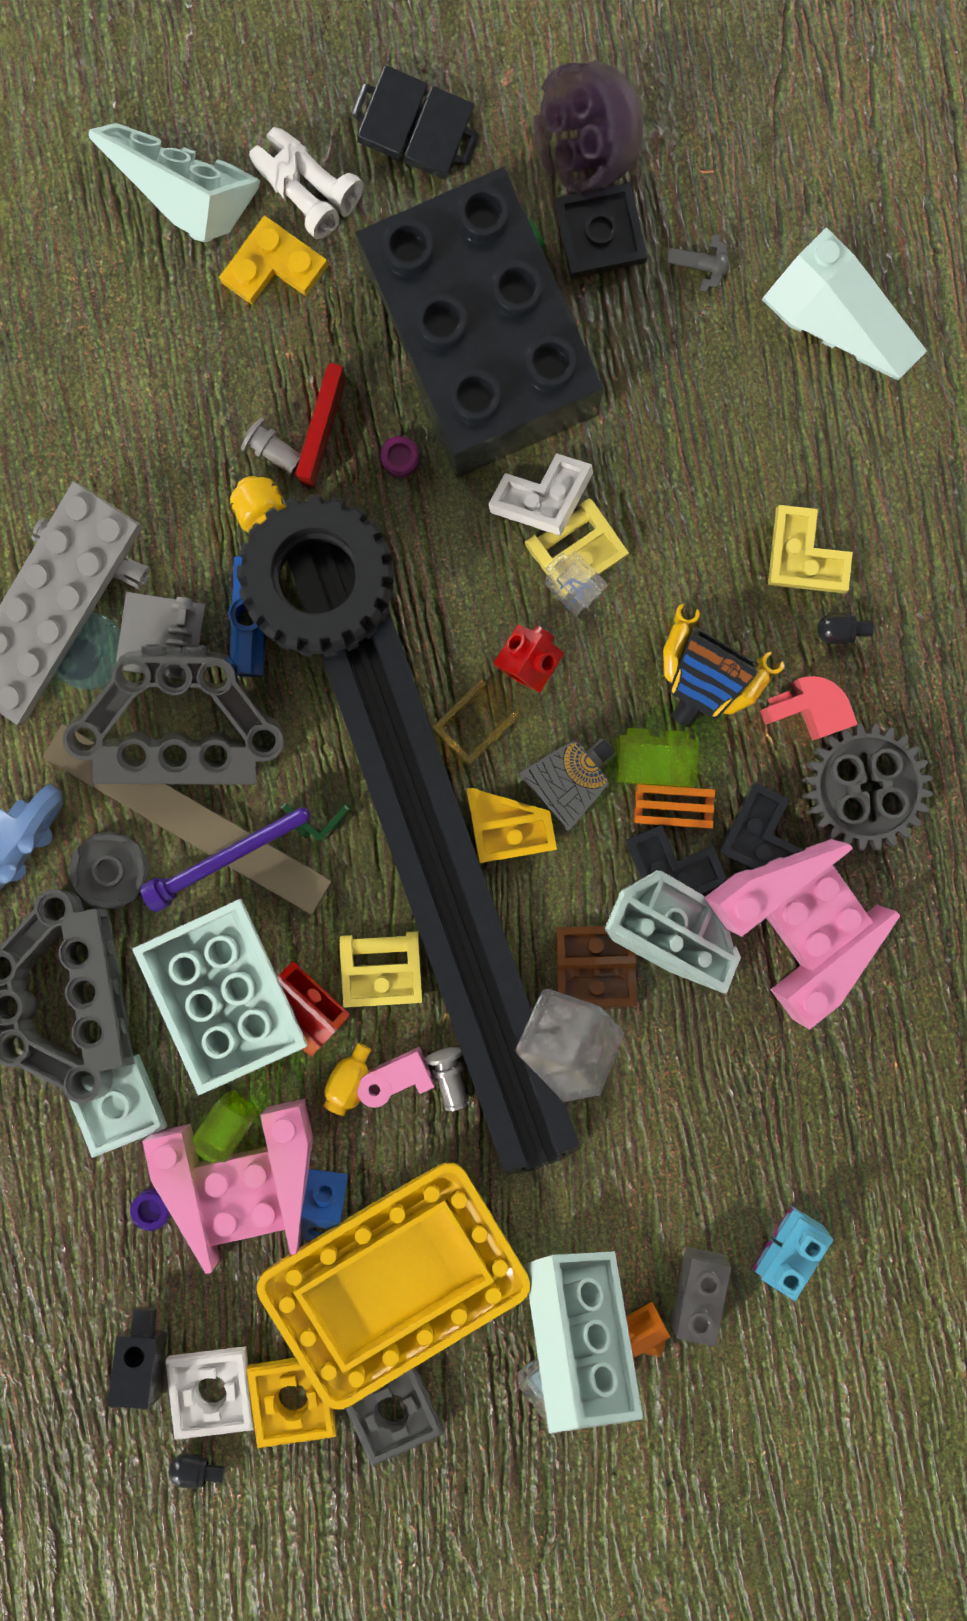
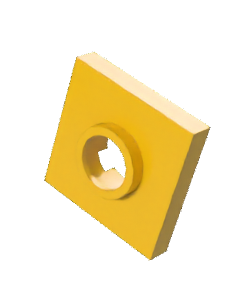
[246,1358,337,1448]

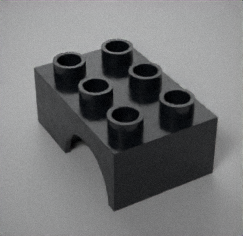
[355,167,604,478]

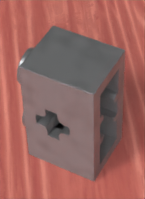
[670,1247,731,1346]

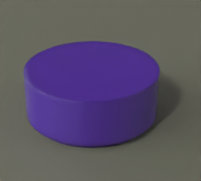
[130,1188,171,1231]

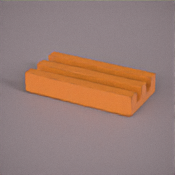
[633,784,715,829]

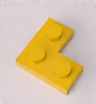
[219,215,329,305]

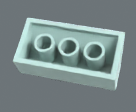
[524,1251,643,1433]

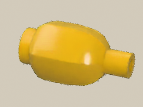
[323,1043,372,1116]

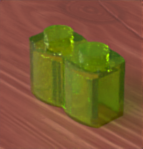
[615,728,699,788]

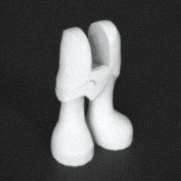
[249,127,364,239]

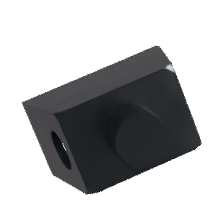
[107,1307,167,1409]

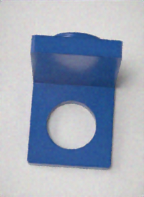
[301,1169,348,1240]

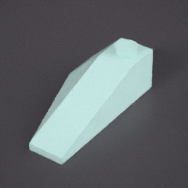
[762,227,927,380]

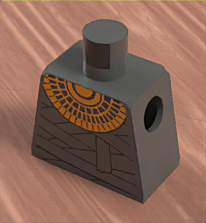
[519,738,617,831]

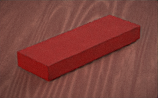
[295,363,346,488]

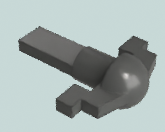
[667,234,730,292]

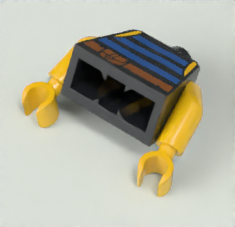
[663,604,784,728]

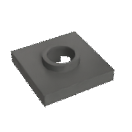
[345,1367,444,1467]

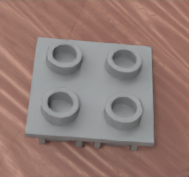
[116,592,205,680]

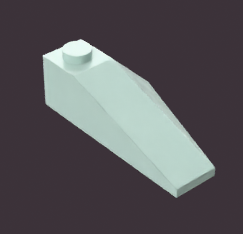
[89,123,260,242]

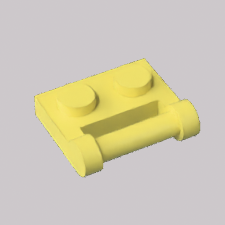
[525,498,629,599]
[340,931,423,1008]

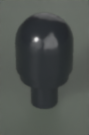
[817,613,874,644]
[168,1454,225,1489]

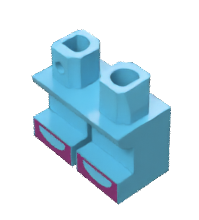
[752,1206,834,1301]

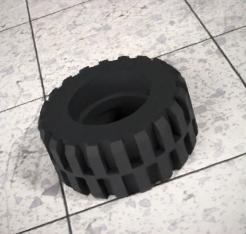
[237,495,395,657]

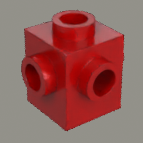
[493,624,565,693]

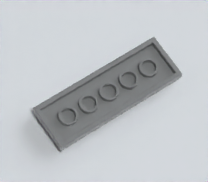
[0,481,143,725]

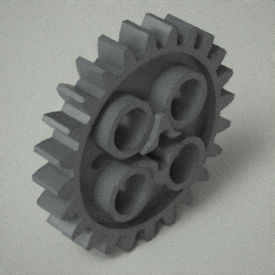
[802,723,933,850]

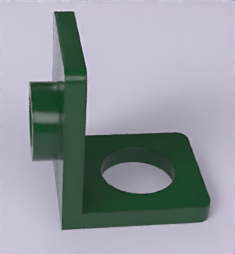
[280,802,353,842]

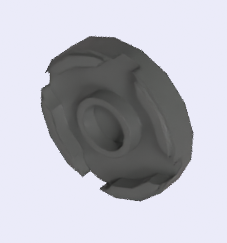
[69,832,150,910]

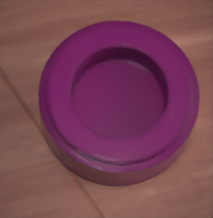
[380,436,420,478]

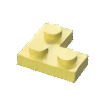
[768,505,853,594]

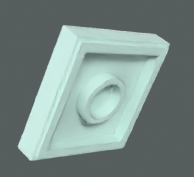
[69,1054,168,1158]

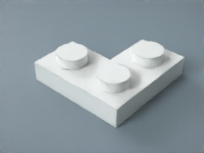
[488,453,593,536]

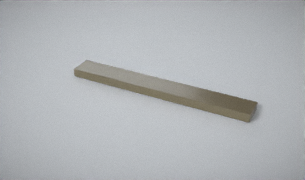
[42,724,332,915]

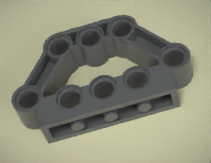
[63,644,284,785]
[0,889,135,1103]

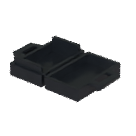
[351,65,480,180]

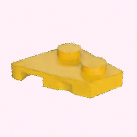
[467,788,557,863]

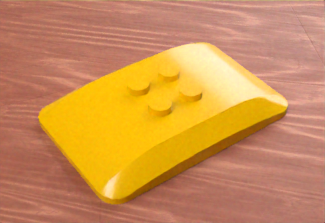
[257,1163,530,1409]

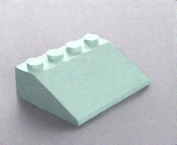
[132,899,308,1096]

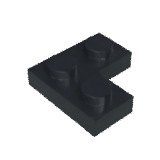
[718,782,804,869]
[624,825,727,894]

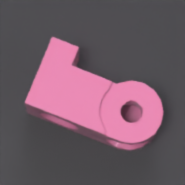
[357,1046,436,1108]

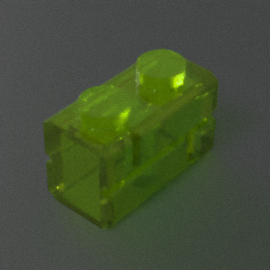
[192,1090,261,1163]

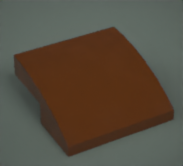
[556,926,638,1011]

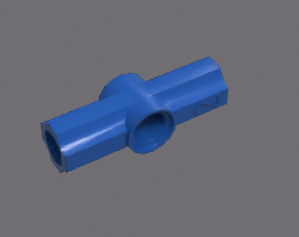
[228,556,266,677]

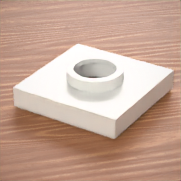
[165,1346,254,1440]

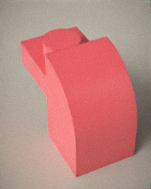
[760,676,858,741]

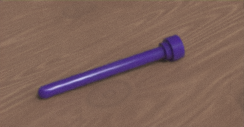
[140,807,310,912]

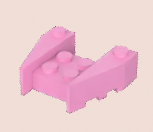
[704,839,900,1030]
[142,1098,313,1274]

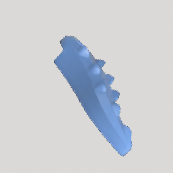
[0,783,63,890]

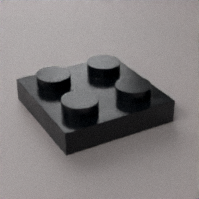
[554,182,647,279]

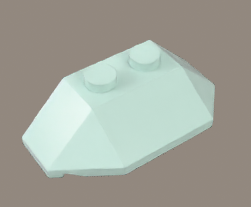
[605,870,741,993]

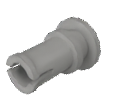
[241,417,301,476]
[424,1047,470,1111]

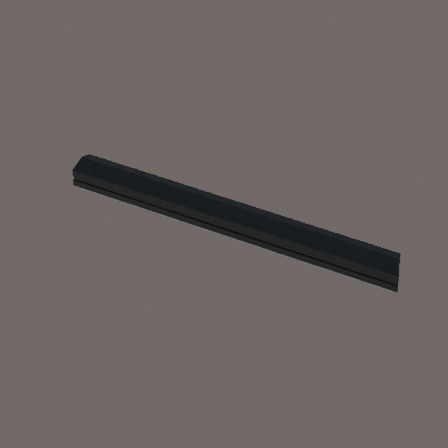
[287,542,581,1175]

